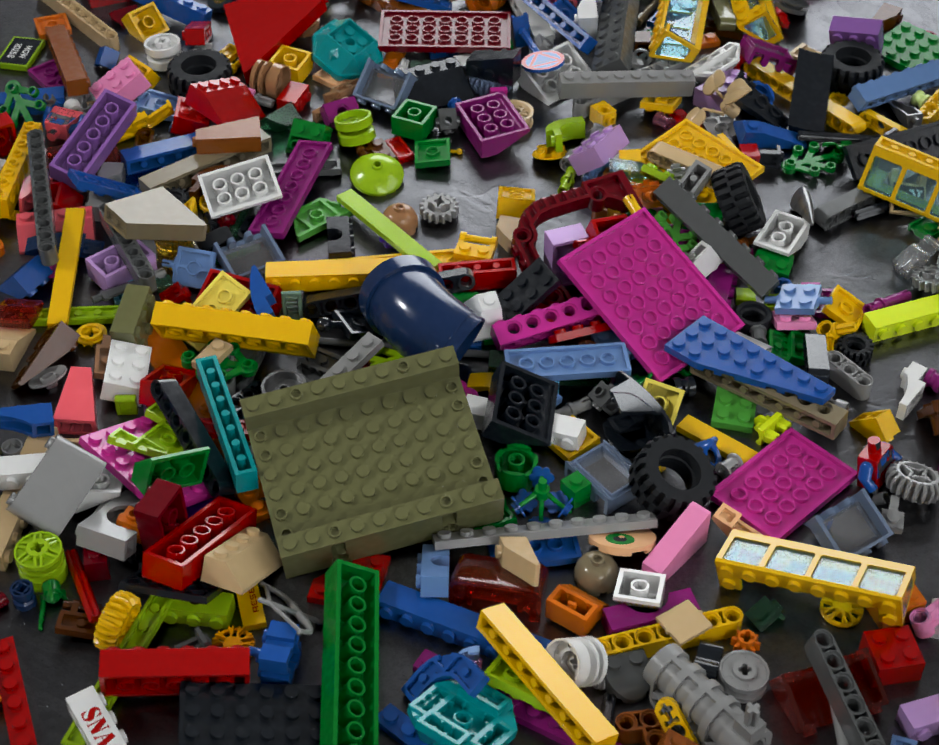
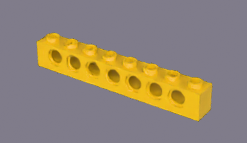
[0,121,43,219]

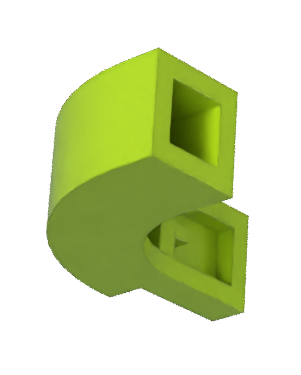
[546,116,586,152]

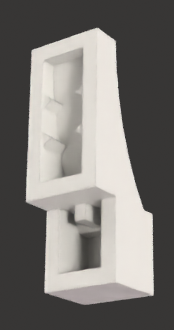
[896,361,928,420]

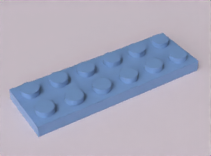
[504,342,632,381]

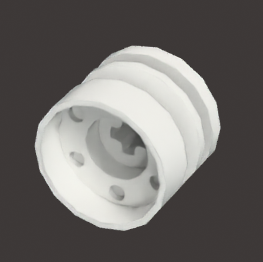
[545,636,608,688]

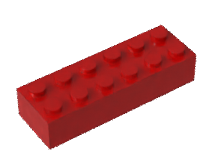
[142,496,257,591]
[99,645,250,697]

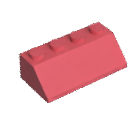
[16,206,96,255]

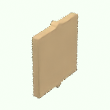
[655,599,713,646]

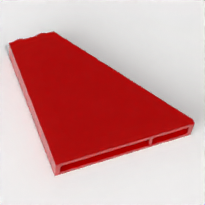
[223,0,328,84]

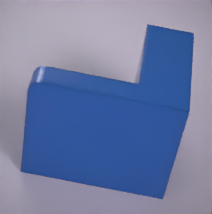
[94,46,120,70]

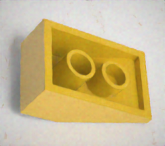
[496,186,535,219]

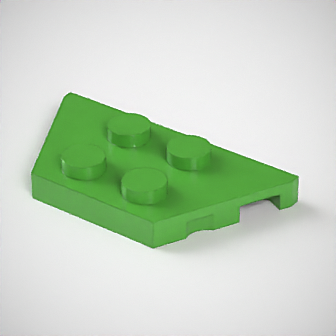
[293,197,354,242]

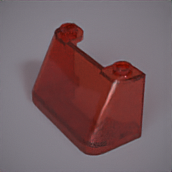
[449,553,549,623]
[768,647,889,737]

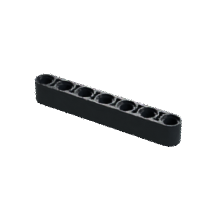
[150,378,236,497]

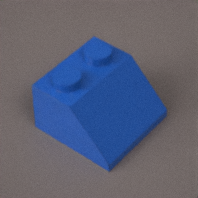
[0,255,53,300]

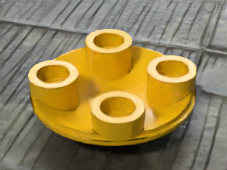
[532,144,567,161]

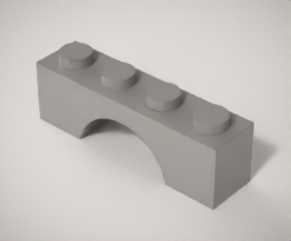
[85,162,126,221]

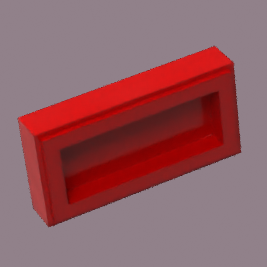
[384,136,415,164]

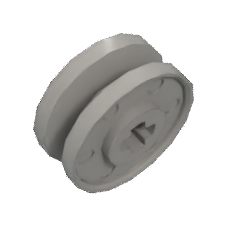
[717,650,770,704]

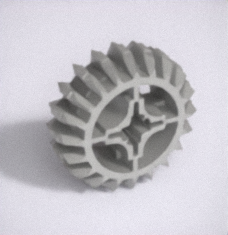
[884,460,939,505]

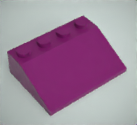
[455,91,530,158]

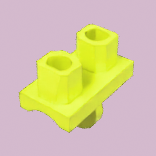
[754,412,792,446]

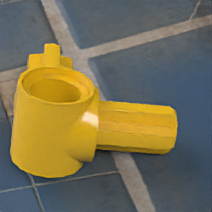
[816,320,858,351]

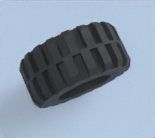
[822,40,885,96]
[167,48,232,97]
[711,162,766,237]
[628,434,717,522]

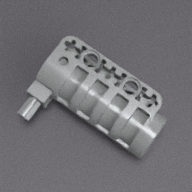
[643,643,773,745]

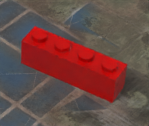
[438,257,517,292]

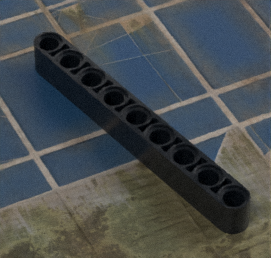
[303,267,475,318]

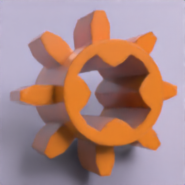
[730,629,761,653]

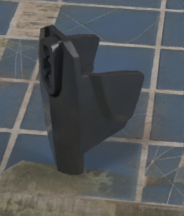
[603,370,676,454]

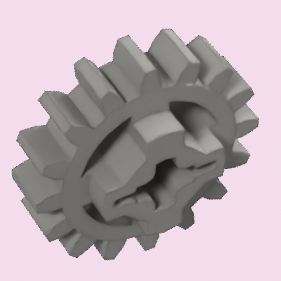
[420,193,459,224]

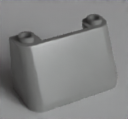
[6,434,107,536]

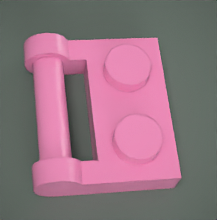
[771,311,817,330]

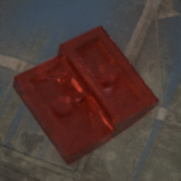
[0,298,44,329]

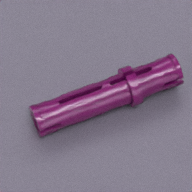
[862,289,912,313]

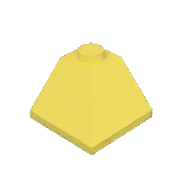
[643,377,685,426]

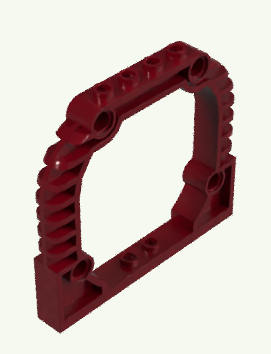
[511,169,643,323]

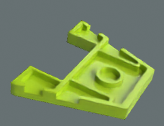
[107,403,184,457]

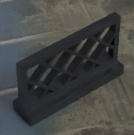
[118,560,227,604]

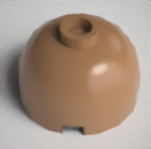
[383,203,418,236]

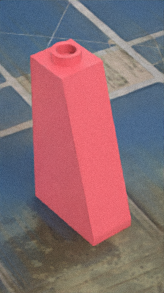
[53,366,98,435]

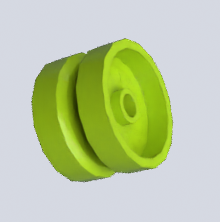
[334,109,376,147]

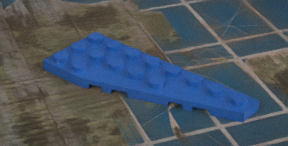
[664,315,836,405]

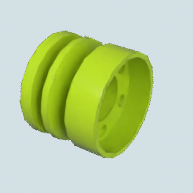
[13,531,69,593]

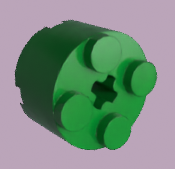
[494,443,538,493]

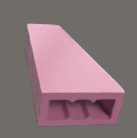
[641,501,711,581]

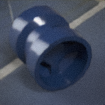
[10,579,37,612]

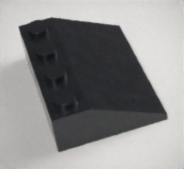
[393,57,475,110]
[481,360,559,447]

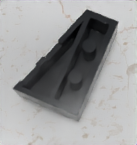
[466,48,521,87]

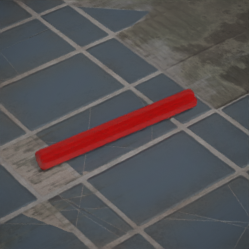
[65,549,101,624]

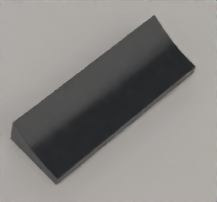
[788,48,834,133]

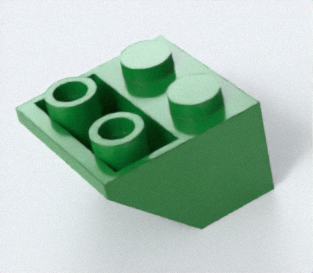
[286,118,333,154]

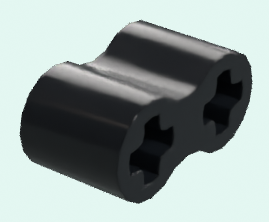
[694,640,724,680]

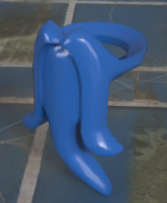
[694,436,722,468]

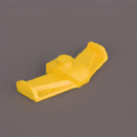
[117,100,174,144]

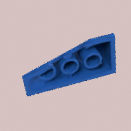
[733,120,807,149]

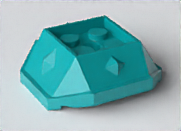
[312,18,384,81]
[407,680,517,745]

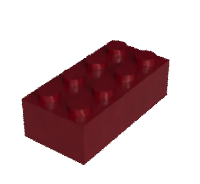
[133,478,188,551]

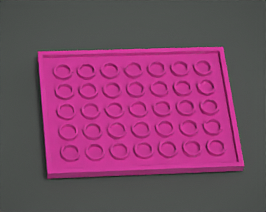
[557,207,745,383]

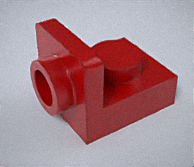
[159,281,193,304]

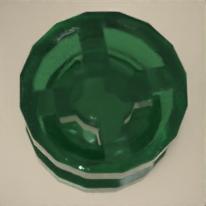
[156,274,173,297]

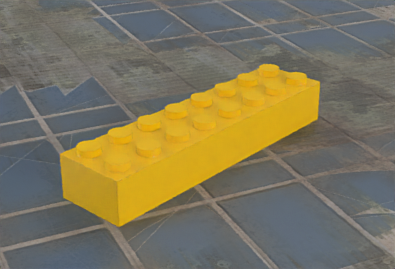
[150,300,320,358]

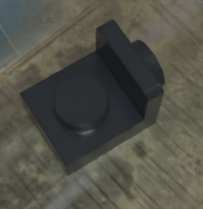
[759,145,784,169]

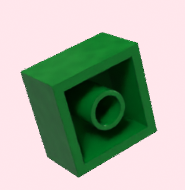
[391,98,437,141]

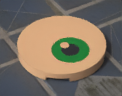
[588,529,656,557]

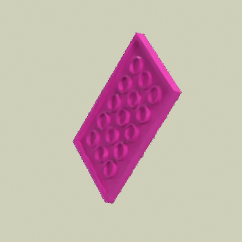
[78,416,213,508]
[710,427,857,539]

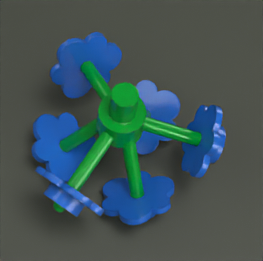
[510,466,573,523]

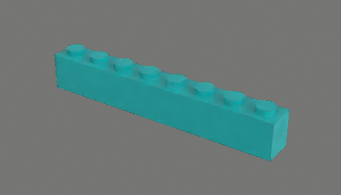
[195,355,259,494]

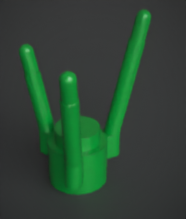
[38,579,70,631]

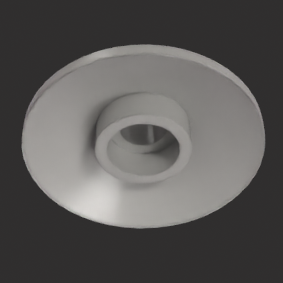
[28,365,67,389]

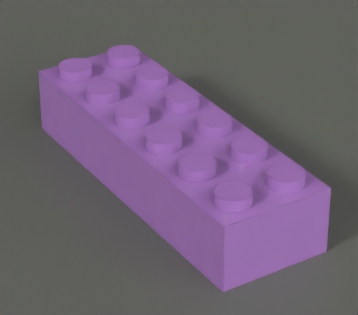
[49,88,137,192]

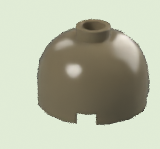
[573,550,619,597]

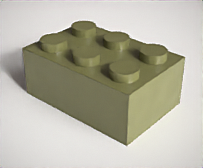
[109,284,155,346]

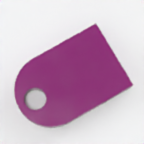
[27,59,66,92]

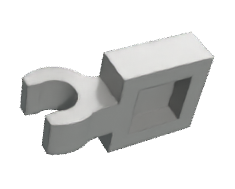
[881,495,905,535]

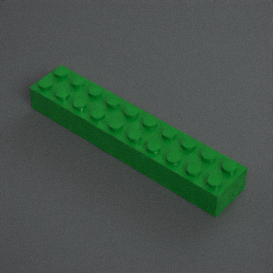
[320,558,379,745]

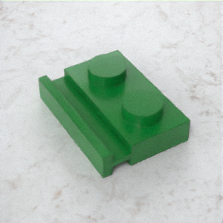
[907,216,939,243]

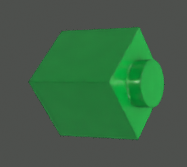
[560,470,591,510]

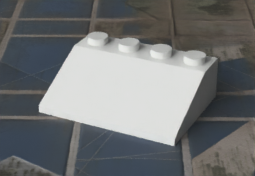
[517,40,591,106]
[198,154,283,219]

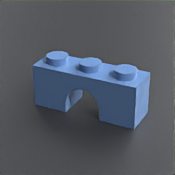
[416,544,450,598]

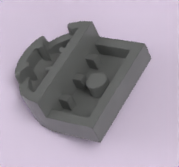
[296,347,342,382]
[604,648,651,704]

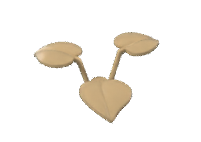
[685,69,752,126]

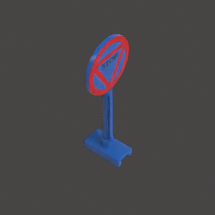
[511,12,565,73]

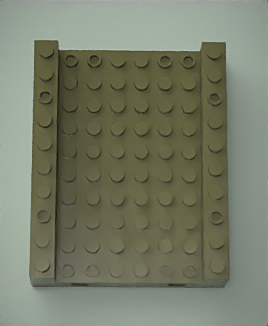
[240,345,505,579]

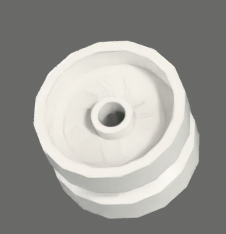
[144,33,182,72]

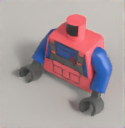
[43,93,92,142]

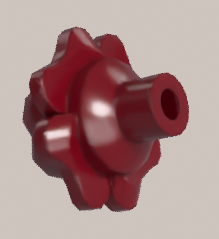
[217,214,236,228]

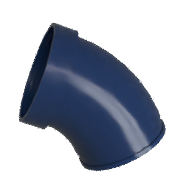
[359,255,485,362]

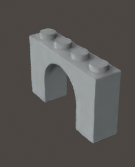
[75,490,140,561]

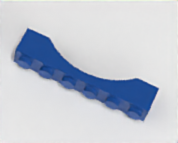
[0,402,55,438]

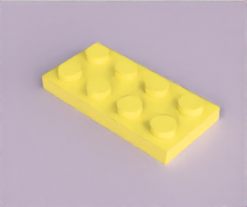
[185,270,251,353]

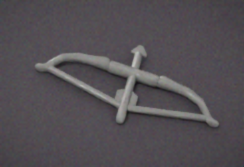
[257,581,324,636]

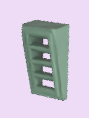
[281,291,304,320]

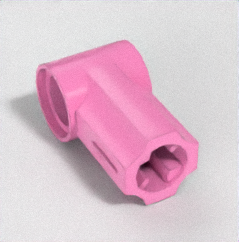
[909,598,939,639]

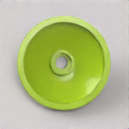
[350,153,404,196]

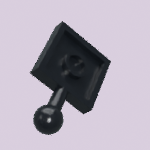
[316,310,383,341]

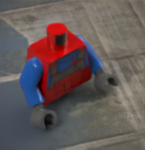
[857,436,913,506]

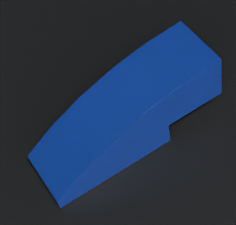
[250,265,277,317]

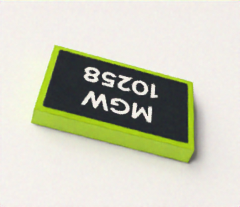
[0,36,46,72]

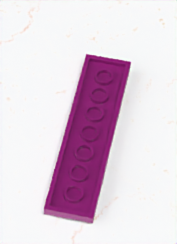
[248,140,333,239]

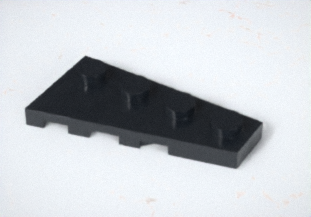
[734,70,789,129]

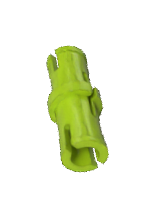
[557,166,577,193]

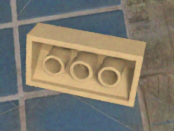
[201,527,283,595]

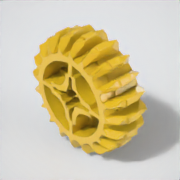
[93,590,142,650]

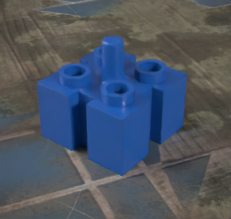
[249,620,302,684]

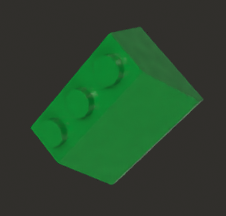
[131,446,210,495]

